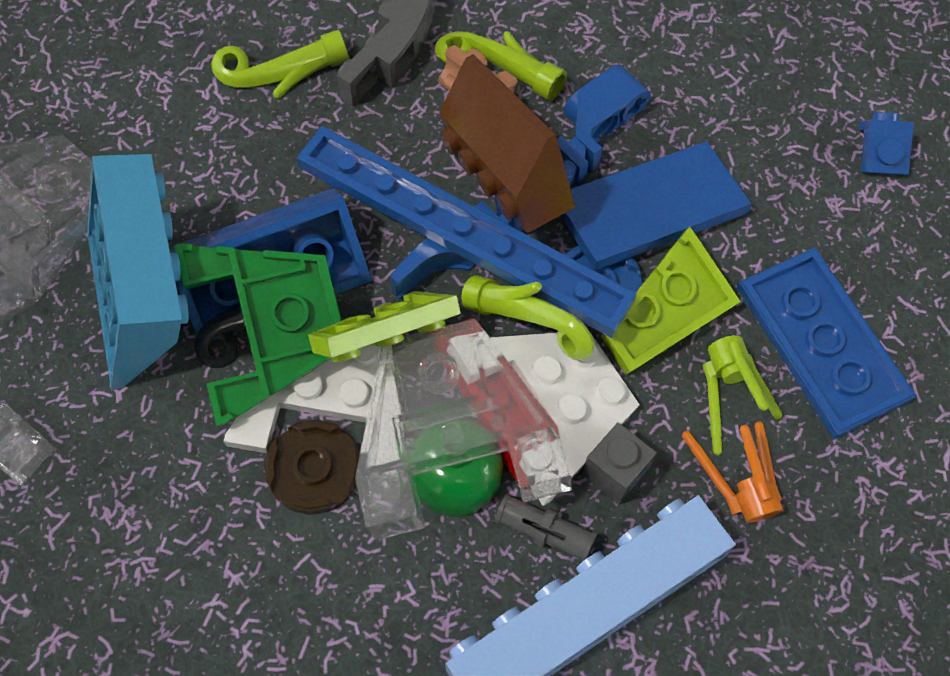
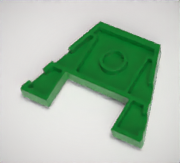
[174,243,341,427]

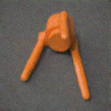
[682,421,784,523]

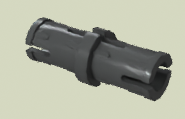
[495,493,598,561]

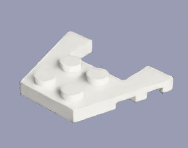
[447,333,639,506]
[224,343,409,478]

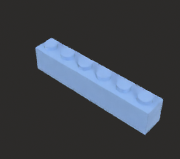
[445,495,736,676]

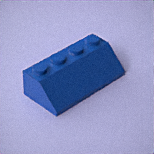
[169,188,372,342]

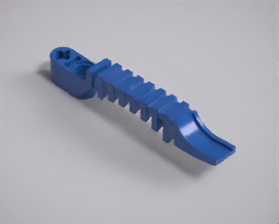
[391,64,651,300]

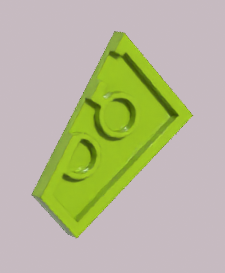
[601,226,741,375]
[308,291,461,362]

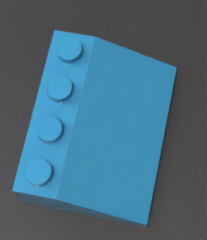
[87,154,188,391]

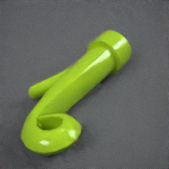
[211,29,349,99]
[435,31,567,101]
[461,275,594,360]

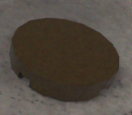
[264,419,361,515]

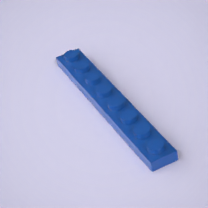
[297,126,637,338]

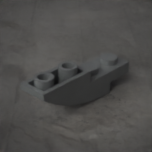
[336,0,435,107]

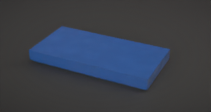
[560,141,752,271]
[736,247,917,439]

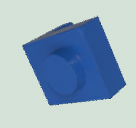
[858,112,914,175]

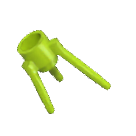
[702,335,782,455]

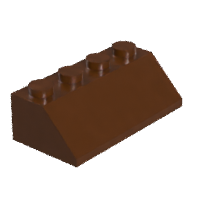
[439,54,575,233]

